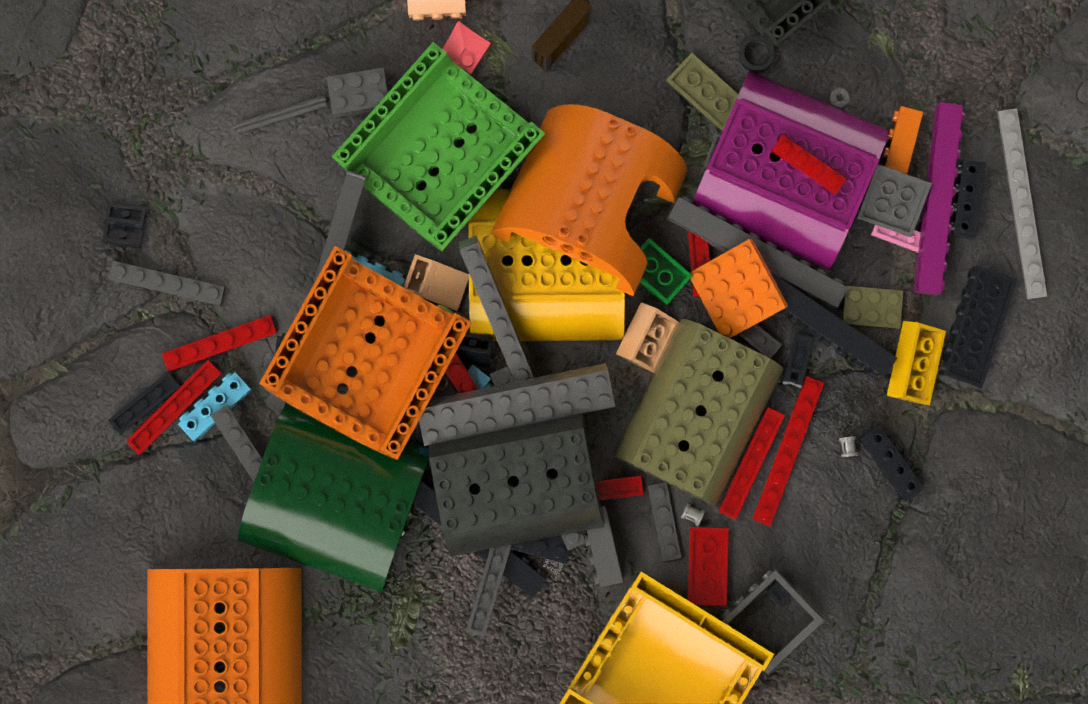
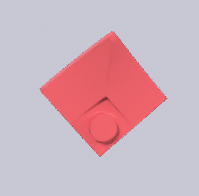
[442,21,491,76]

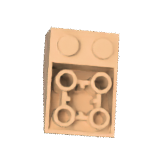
[403,254,469,311]

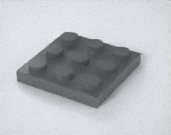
[857,164,932,237]

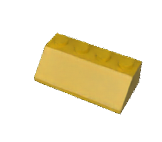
[887,321,946,406]

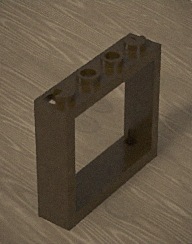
[532,0,592,71]

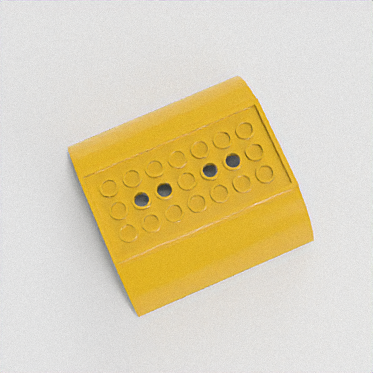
[469,189,625,341]

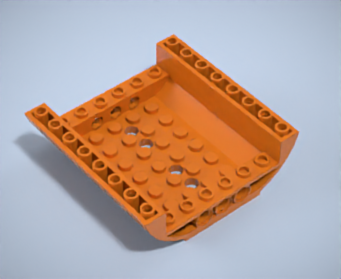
[259,246,472,460]
[147,568,302,704]

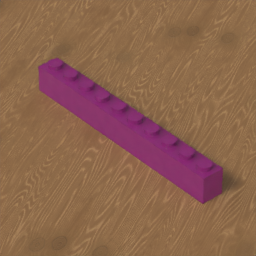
[913,102,965,296]

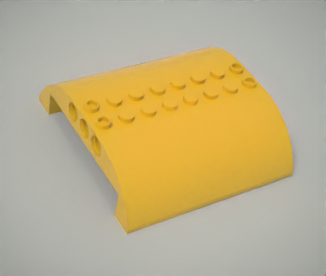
[559,572,774,704]

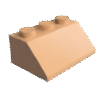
[407,0,466,20]
[616,303,679,373]

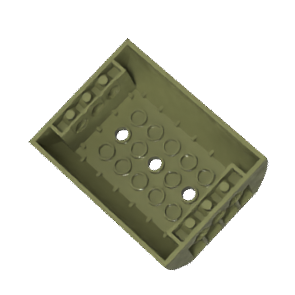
[613,319,784,507]

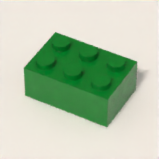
[639,238,692,306]

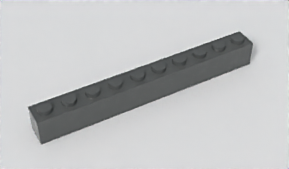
[666,196,848,309]
[459,235,536,382]

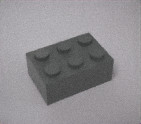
[327,68,388,118]

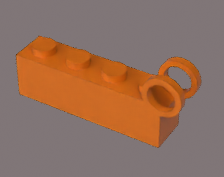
[868,106,923,186]

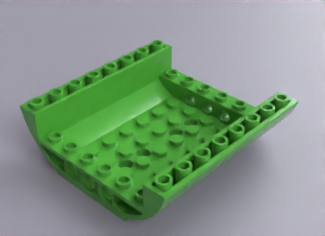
[332,42,545,251]

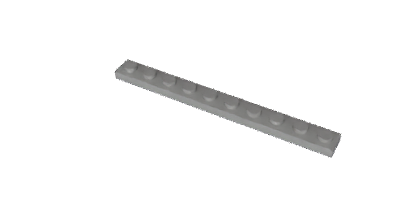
[997,108,1047,300]

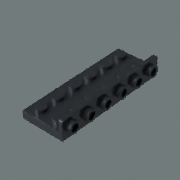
[938,266,1017,388]

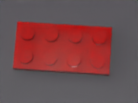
[688,527,729,606]

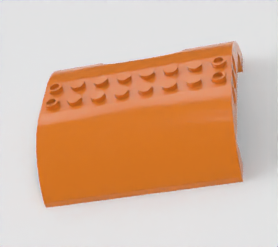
[491,104,688,296]

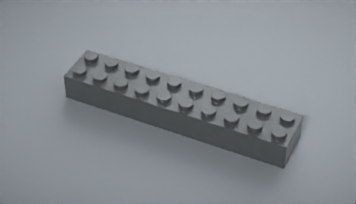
[419,363,615,446]

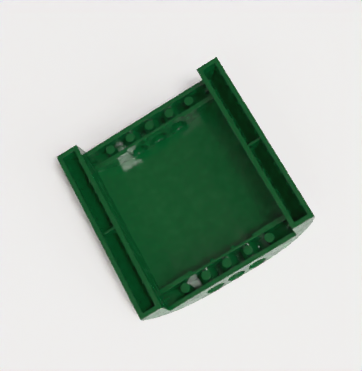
[237,402,430,592]

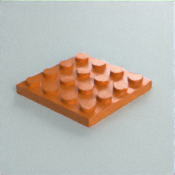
[690,238,788,338]

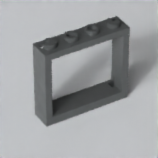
[720,568,824,674]

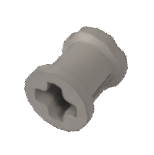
[839,436,859,458]
[681,503,705,526]

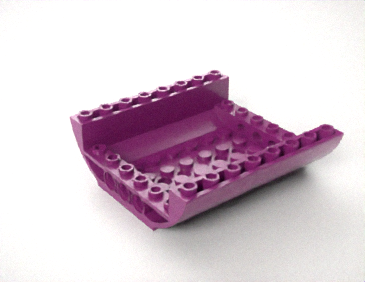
[692,70,889,270]

